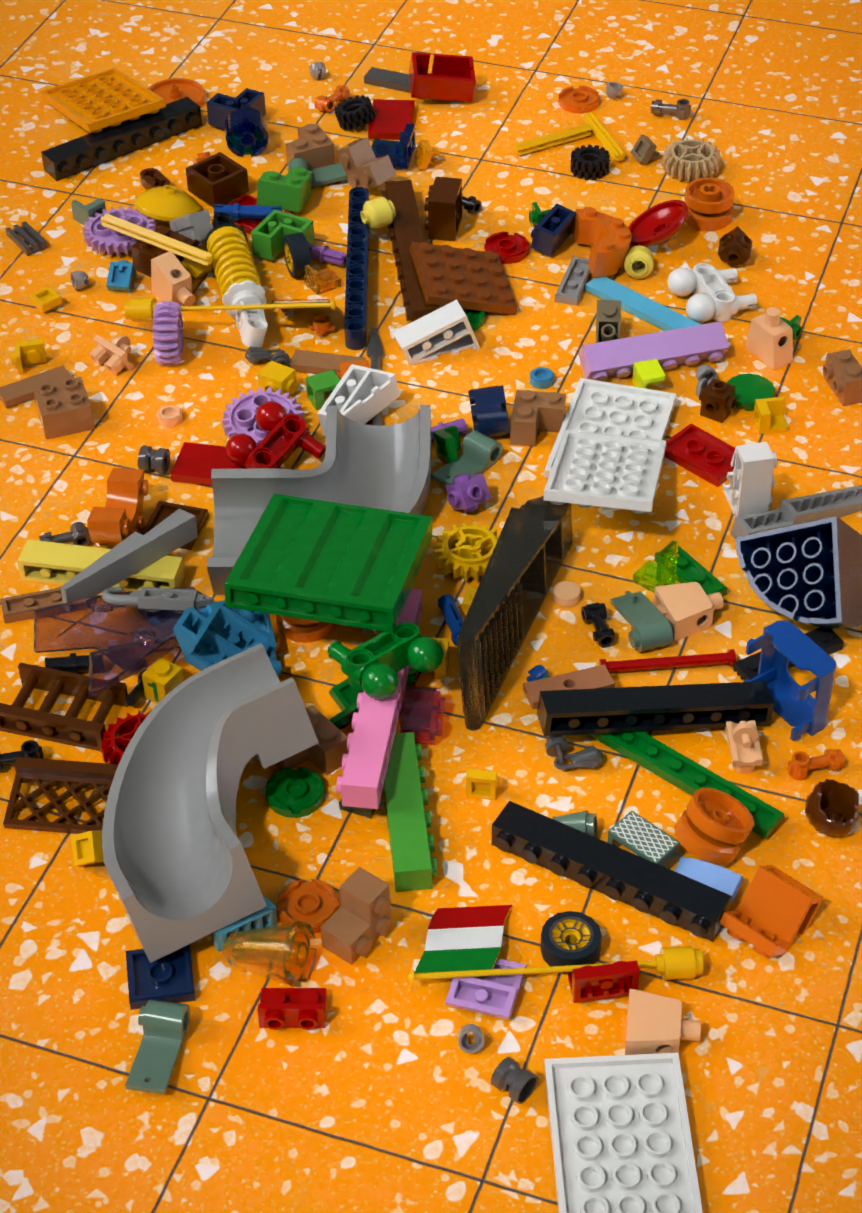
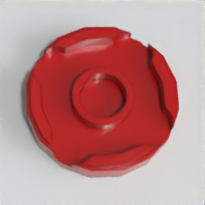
[484,232,529,264]

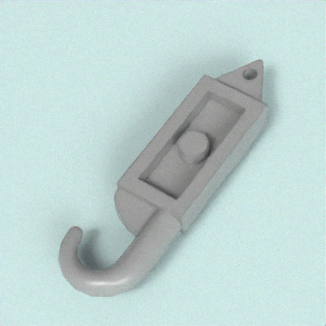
[102,587,213,613]

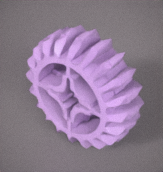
[152,301,184,366]

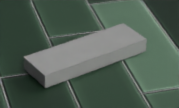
[555,257,591,306]

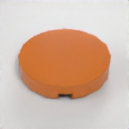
[558,85,599,113]
[276,879,339,935]

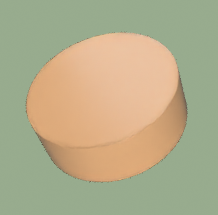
[157,405,183,427]
[553,581,580,607]

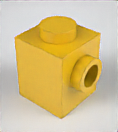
[257,361,297,395]

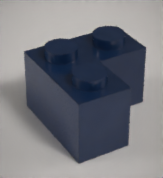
[207,88,266,135]

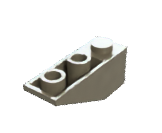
[596,300,621,343]

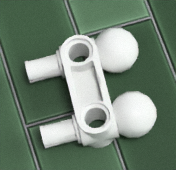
[667,263,757,323]

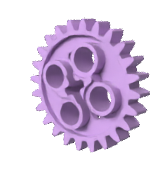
[83,206,156,256]
[222,387,303,445]

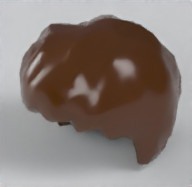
[805,779,859,836]

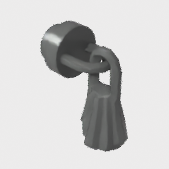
[245,347,291,367]
[545,735,603,770]

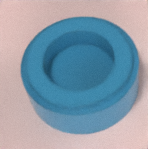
[530,367,554,389]

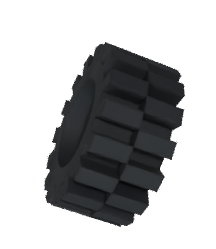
[335,95,375,131]
[570,145,610,180]

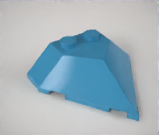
[173,600,282,676]

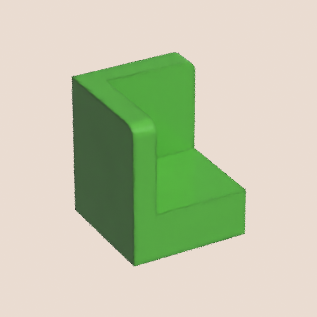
[306,370,340,410]

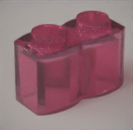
[400,686,446,745]

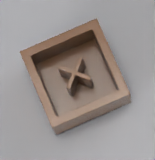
[32,377,95,440]

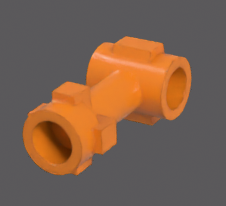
[314,85,350,113]
[787,749,845,780]

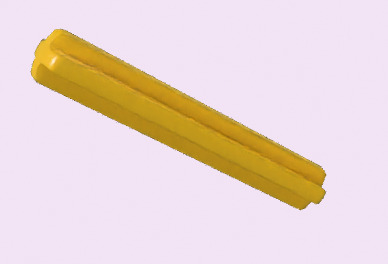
[584,112,626,163]
[514,124,591,156]

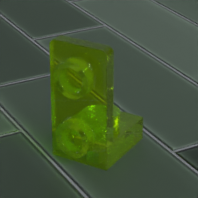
[633,540,679,593]

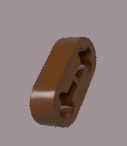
[140,168,170,190]

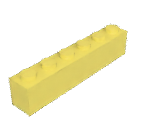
[17,539,185,593]

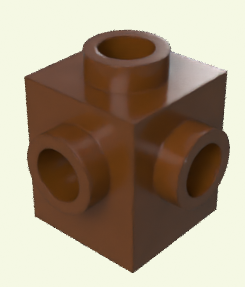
[718,226,753,268]
[699,379,737,423]

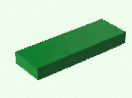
[654,543,728,597]

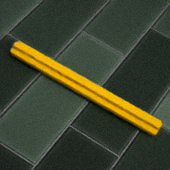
[100,213,214,266]

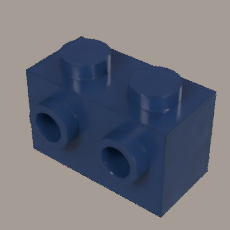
[531,203,576,257]

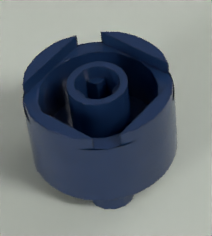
[468,385,510,437]

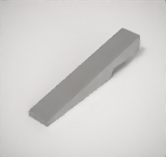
[731,485,862,538]
[60,509,198,611]

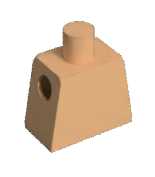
[151,251,196,306]
[745,307,793,370]
[654,582,724,641]
[625,989,701,1055]

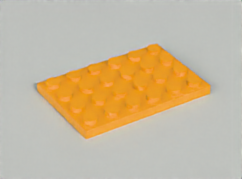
[40,67,166,133]

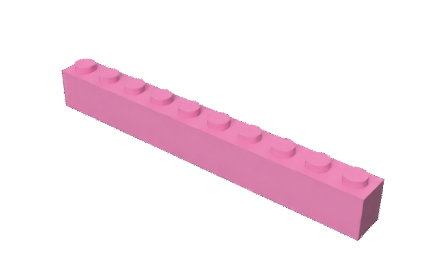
[336,589,423,809]

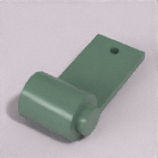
[287,158,347,188]
[431,431,503,485]
[610,591,673,652]
[125,1000,190,1095]

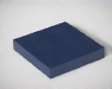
[126,944,196,1010]

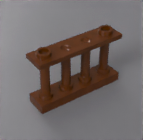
[0,663,128,752]

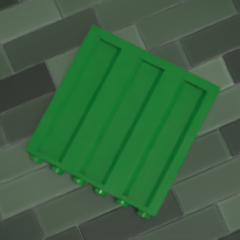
[224,494,433,633]

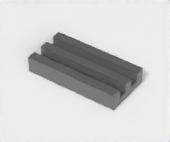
[5,221,47,256]

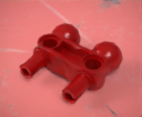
[225,401,326,469]

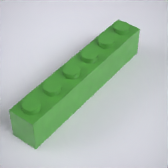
[383,732,438,892]

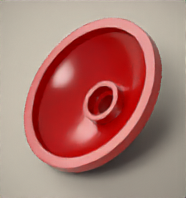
[628,200,689,246]

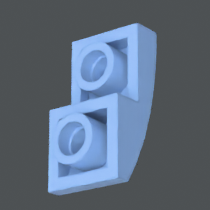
[674,856,744,904]

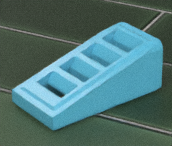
[213,896,277,952]

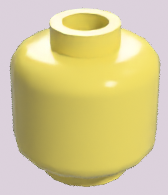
[360,197,396,229]
[624,245,654,279]

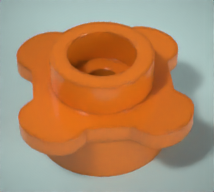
[308,314,336,335]

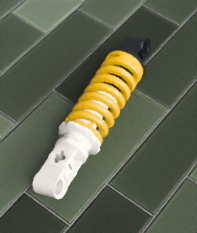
[205,212,268,348]

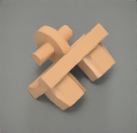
[89,334,135,375]
[725,720,763,773]

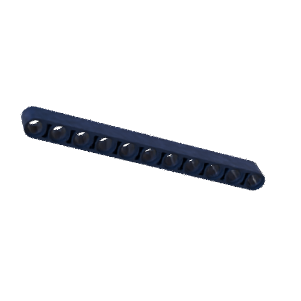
[344,187,369,350]

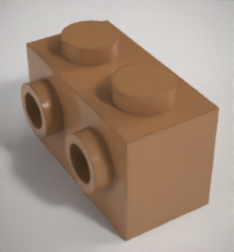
[823,349,862,406]

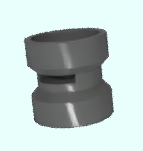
[138,445,170,474]
[491,1057,538,1104]

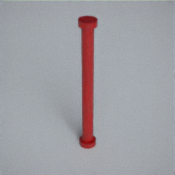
[599,649,736,673]

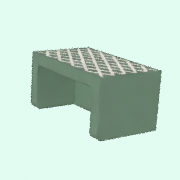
[607,811,680,869]

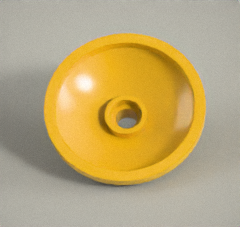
[134,185,201,222]

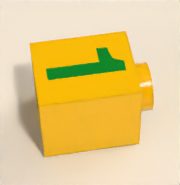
[142,657,184,704]

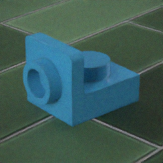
[106,260,137,292]

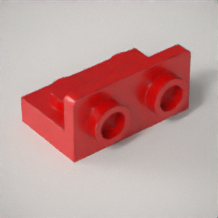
[568,960,640,1003]
[257,988,327,1030]

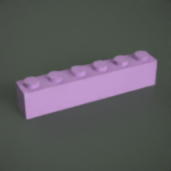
[579,321,729,381]

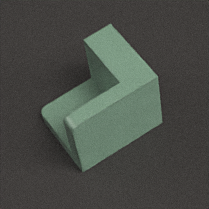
[71,198,106,226]

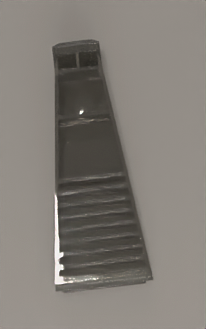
[458,496,572,731]

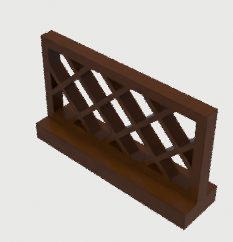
[3,757,119,834]

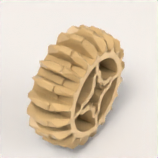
[662,138,721,183]

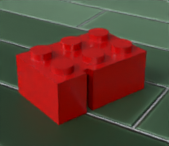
[409,52,476,102]

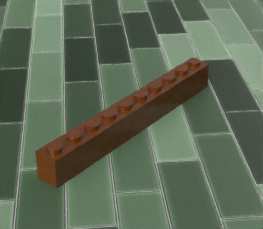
[381,180,440,322]

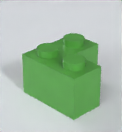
[257,167,313,213]
[251,209,315,261]

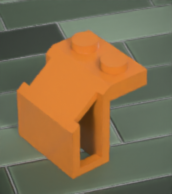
[719,865,824,958]

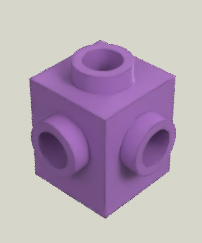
[445,473,491,513]

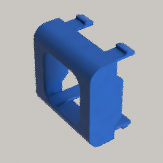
[744,620,836,741]

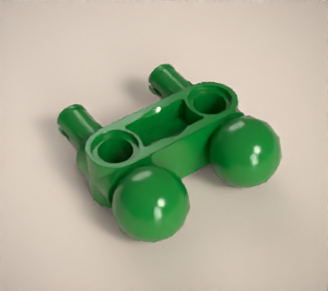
[328,622,444,700]

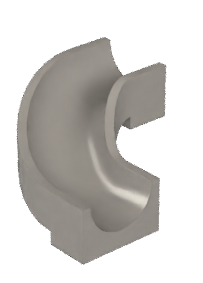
[207,405,432,595]
[102,643,319,963]

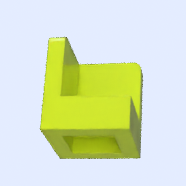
[632,359,666,389]

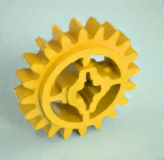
[434,522,507,581]

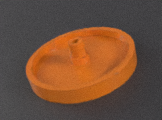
[148,78,205,107]

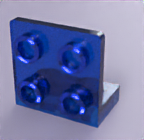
[371,123,416,170]

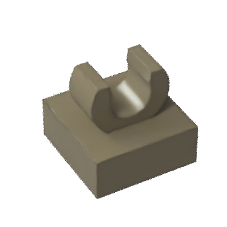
[630,134,660,165]

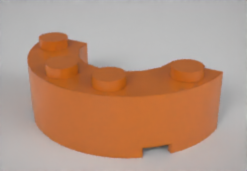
[572,207,632,277]
[87,468,149,548]

